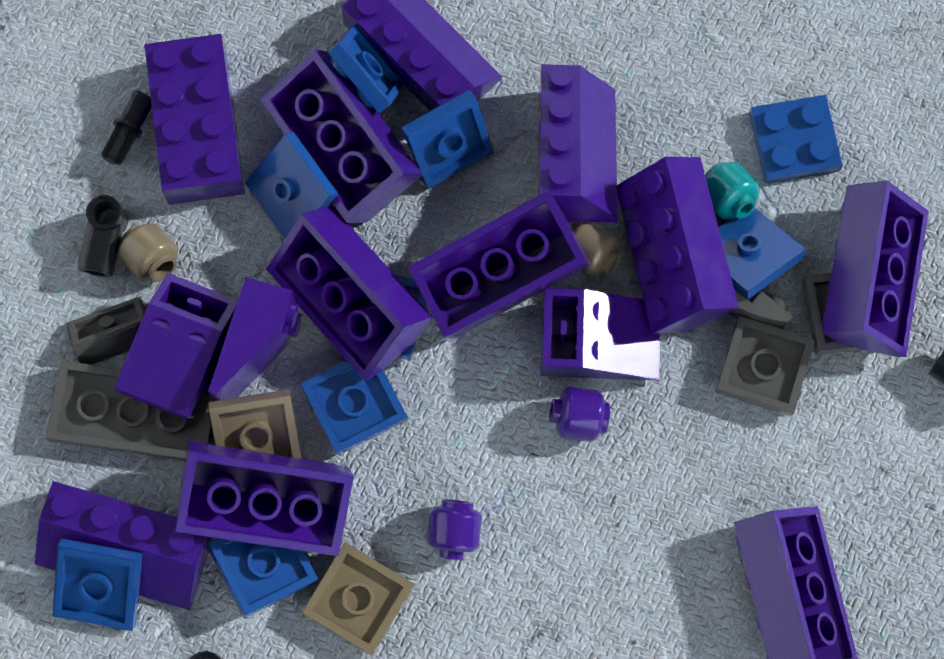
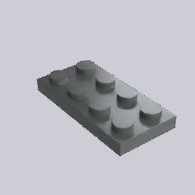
[45,361,213,461]

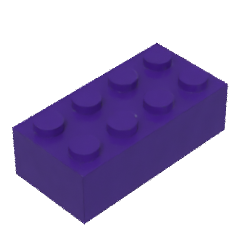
[144,34,245,205]
[260,49,423,223]
[617,156,739,334]

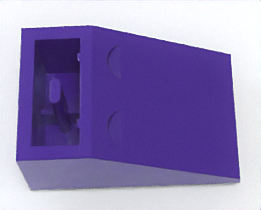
[114,273,238,420]
[540,288,660,381]

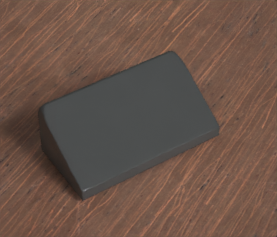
[66,296,146,365]

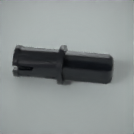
[101,90,152,166]

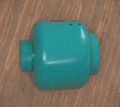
[705,162,760,220]

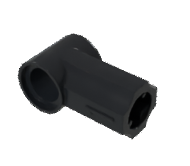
[77,195,128,277]

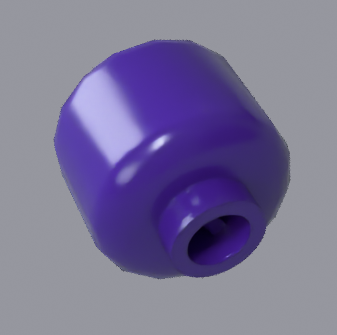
[549,387,610,442]
[427,499,482,560]

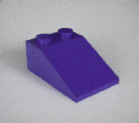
[208,277,302,401]

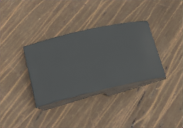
[728,289,793,329]

